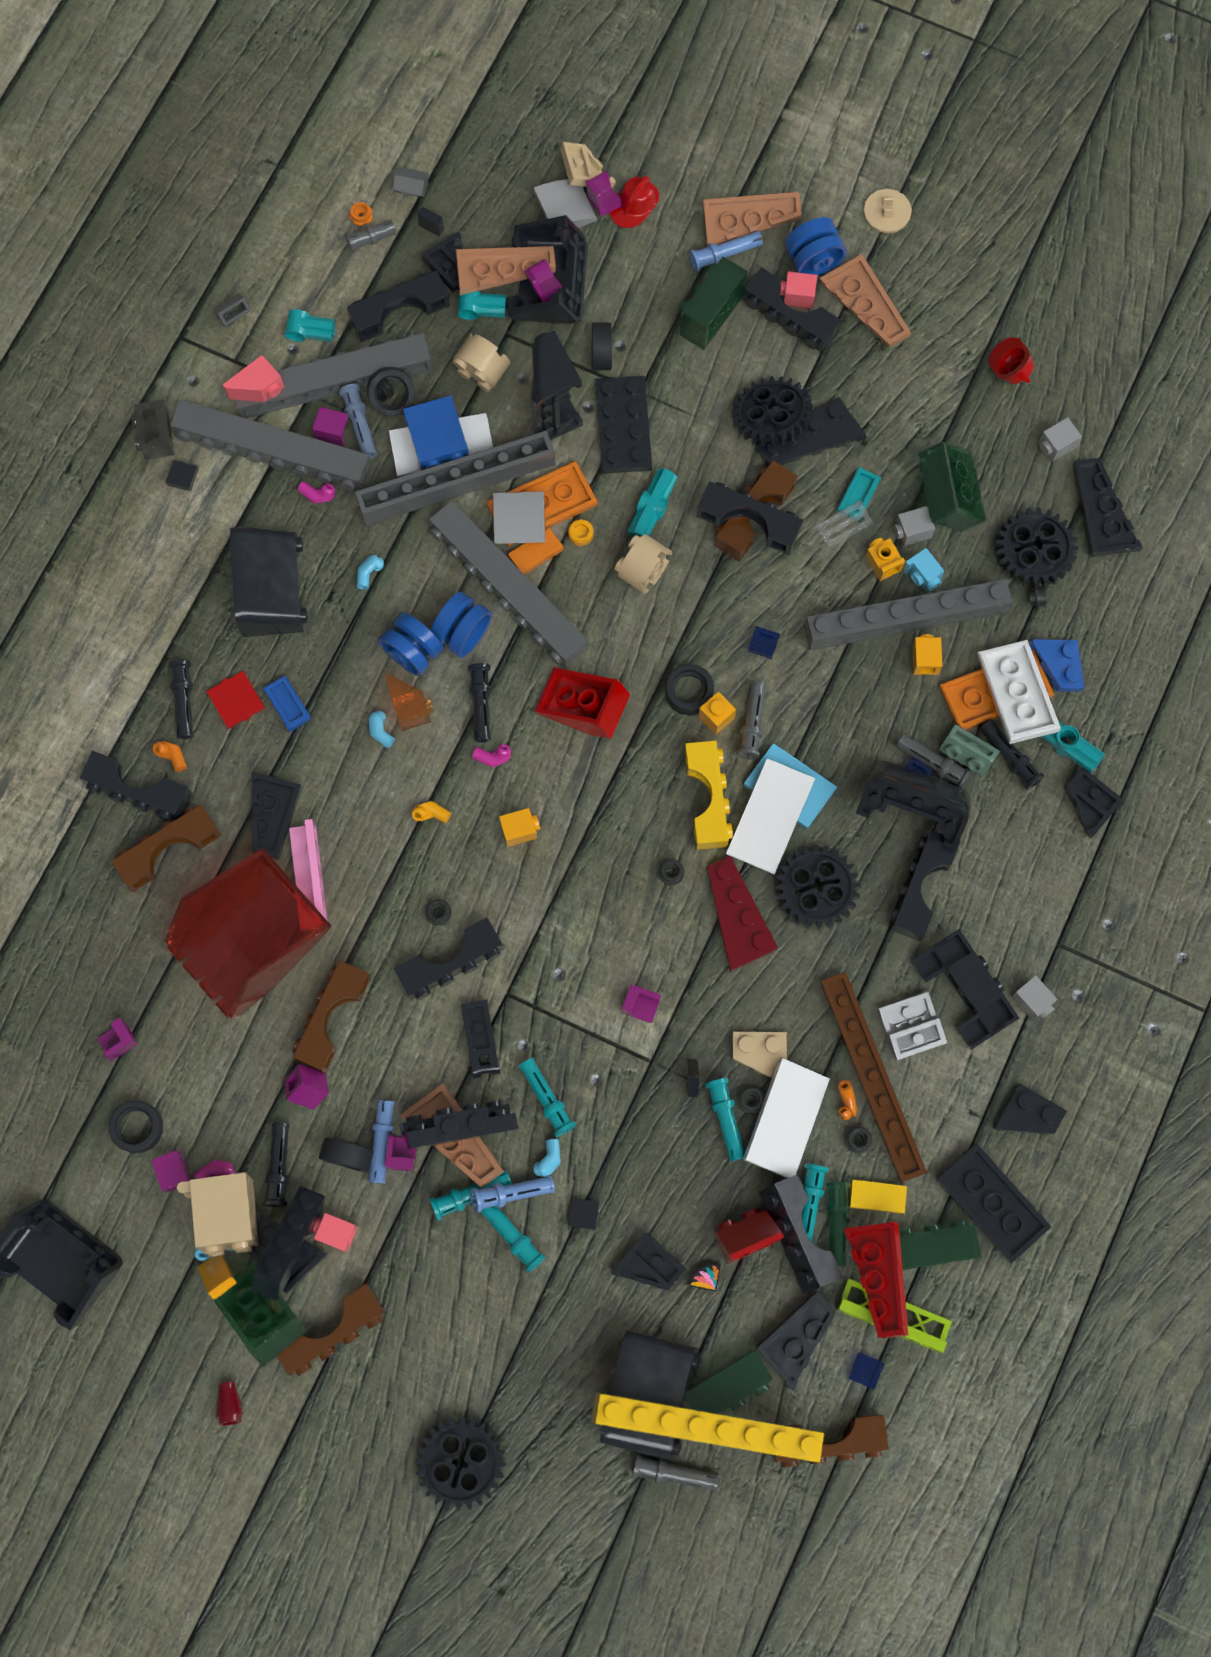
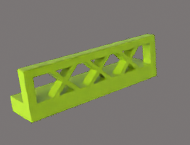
[836,1278,952,1353]

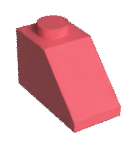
[223,355,284,402]

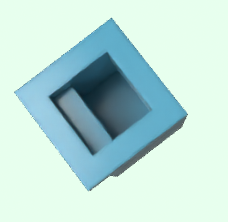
[903,548,945,591]

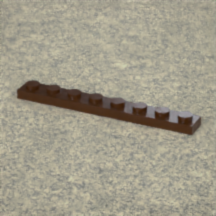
[820,972,927,1183]

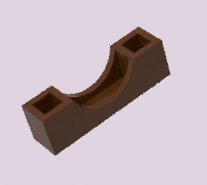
[714,460,798,562]
[111,805,222,892]
[292,960,371,1074]
[271,1284,386,1377]
[774,1414,889,1467]

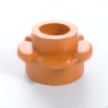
[349,202,373,226]

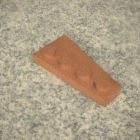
[703,192,802,247]
[456,246,556,295]
[819,254,911,348]
[399,1084,505,1188]

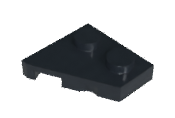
[422,231,463,293]
[1065,767,1124,839]
[994,1083,1067,1135]

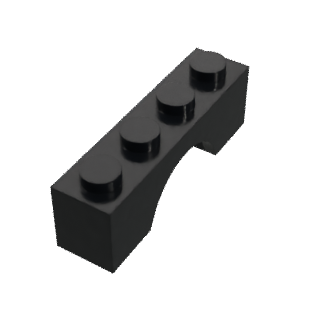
[743,267,841,353]
[347,270,450,343]
[696,481,803,555]
[79,750,192,821]
[889,830,961,942]
[393,917,504,1001]
[759,1175,843,1294]
[252,1186,325,1301]

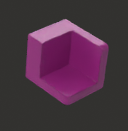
[586,171,622,217]
[524,259,562,302]
[313,407,348,446]
[622,984,661,1023]
[98,1018,139,1061]
[284,1064,329,1109]
[385,1135,417,1172]
[152,1150,191,1193]

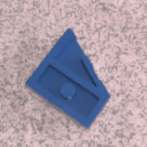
[1029,639,1084,692]

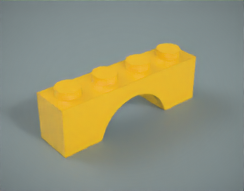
[685,740,733,850]

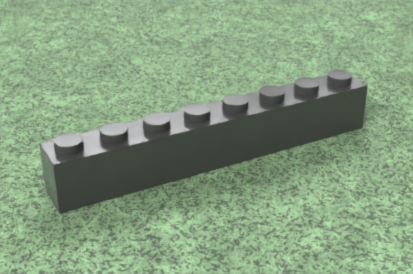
[236,333,433,419]
[170,399,371,491]
[355,431,555,526]
[429,500,588,668]
[804,579,1013,651]

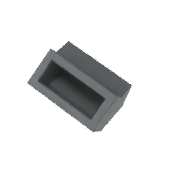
[392,167,428,197]
[213,293,251,327]

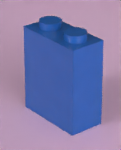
[403,396,469,470]

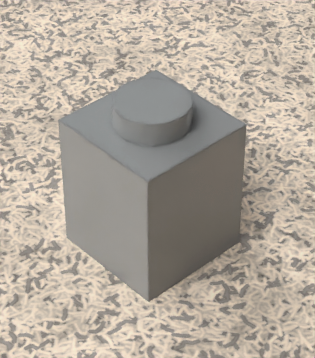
[1039,417,1082,462]
[893,506,935,547]
[1011,975,1058,1021]

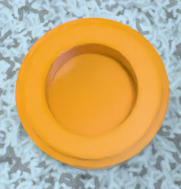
[569,519,594,546]

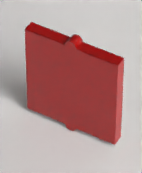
[206,671,265,729]

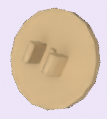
[863,189,912,233]

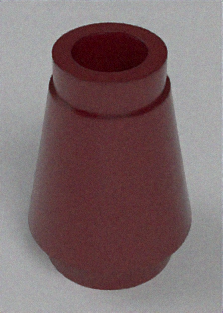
[216,1382,244,1426]

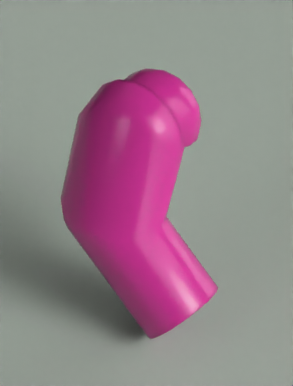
[297,481,335,504]
[472,744,511,767]
[194,1160,236,1179]

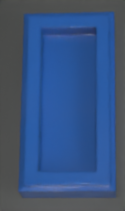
[263,676,312,732]

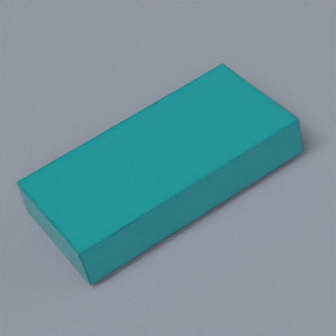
[837,467,881,522]

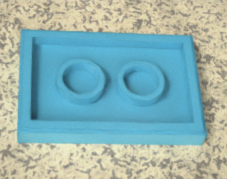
[743,743,837,829]

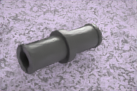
[346,219,396,251]

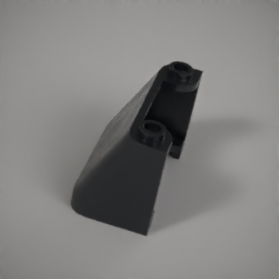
[506,215,588,324]
[531,331,583,441]
[230,527,308,637]
[856,760,971,850]
[0,1200,123,1331]
[600,1330,701,1461]

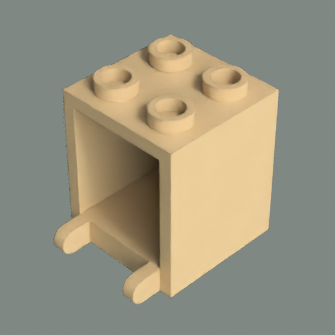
[177,1172,259,1257]

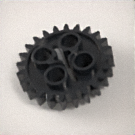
[732,376,813,447]
[994,507,1079,588]
[774,845,861,930]
[415,1415,507,1511]

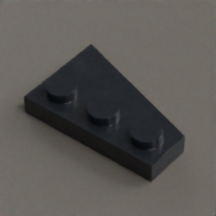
[252,772,302,860]
[755,1291,836,1391]

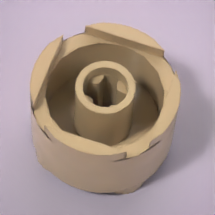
[452,334,511,392]
[615,534,672,594]

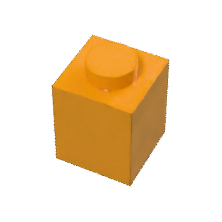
[912,634,942,675]
[698,691,736,735]
[499,808,540,847]

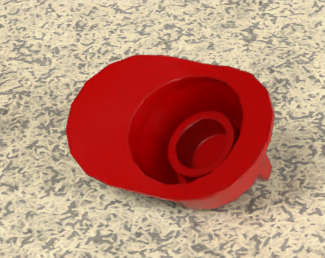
[610,175,659,228]
[989,337,1034,385]

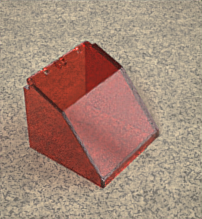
[164,848,332,1019]

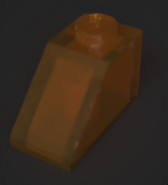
[385,675,434,731]

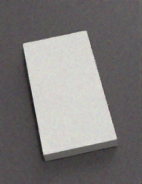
[389,413,493,478]
[977,640,1061,744]
[726,759,815,875]
[743,1058,830,1178]

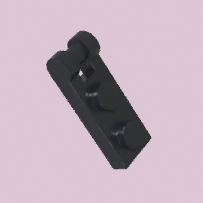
[461,1000,500,1079]

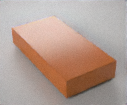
[508,528,564,575]

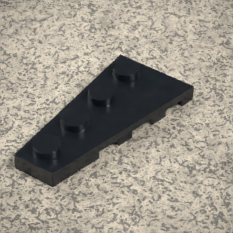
[756,397,867,466]
[1073,458,1143,557]
[248,1210,328,1294]

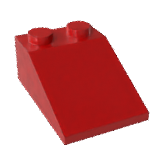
[535,667,630,739]
[714,1208,784,1264]

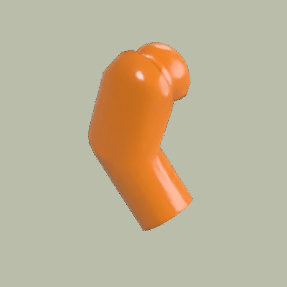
[153,741,187,772]
[838,1080,858,1121]

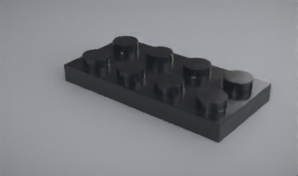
[595,376,652,474]
[936,1144,1051,1264]

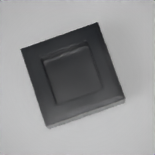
[417,207,444,237]
[166,460,199,492]
[568,1198,599,1230]

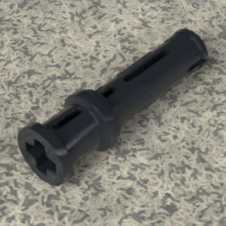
[168,660,193,739]
[468,663,492,743]
[979,719,1045,791]
[263,1123,290,1207]

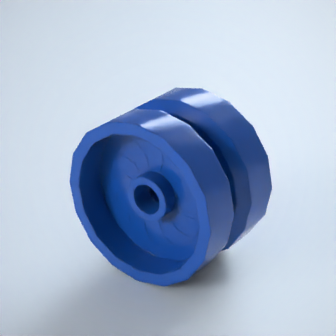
[784,217,847,277]
[431,592,492,658]
[377,612,444,677]

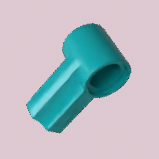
[457,291,507,320]
[284,309,336,342]

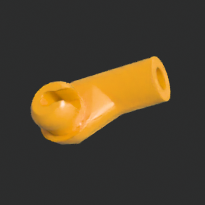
[411,801,452,824]

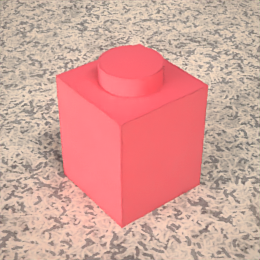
[780,272,817,309]
[313,1213,358,1253]

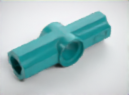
[627,468,678,539]
[1040,721,1105,773]

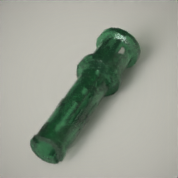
[826,1182,851,1266]

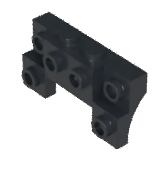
[911,929,1020,1050]
[399,1100,519,1149]

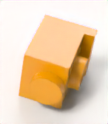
[866,538,905,581]

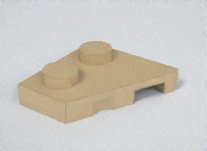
[560,142,616,189]
[733,1032,787,1078]

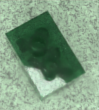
[679,257,748,350]
[918,441,986,532]
[211,1261,308,1367]

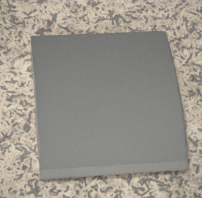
[534,179,597,228]
[493,492,545,544]
[876,991,947,1060]

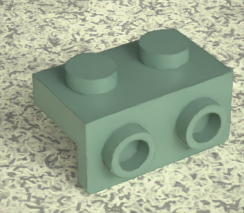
[939,724,1000,777]

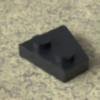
[611,1232,687,1291]

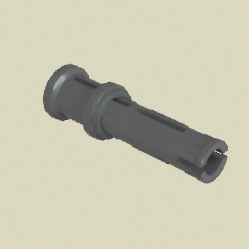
[736,681,767,760]
[896,733,973,788]
[632,1453,719,1492]

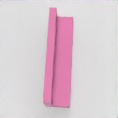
[289,819,329,931]

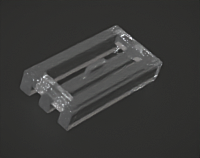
[816,500,873,548]

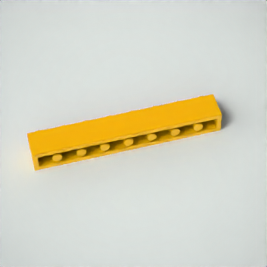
[591,1393,824,1463]

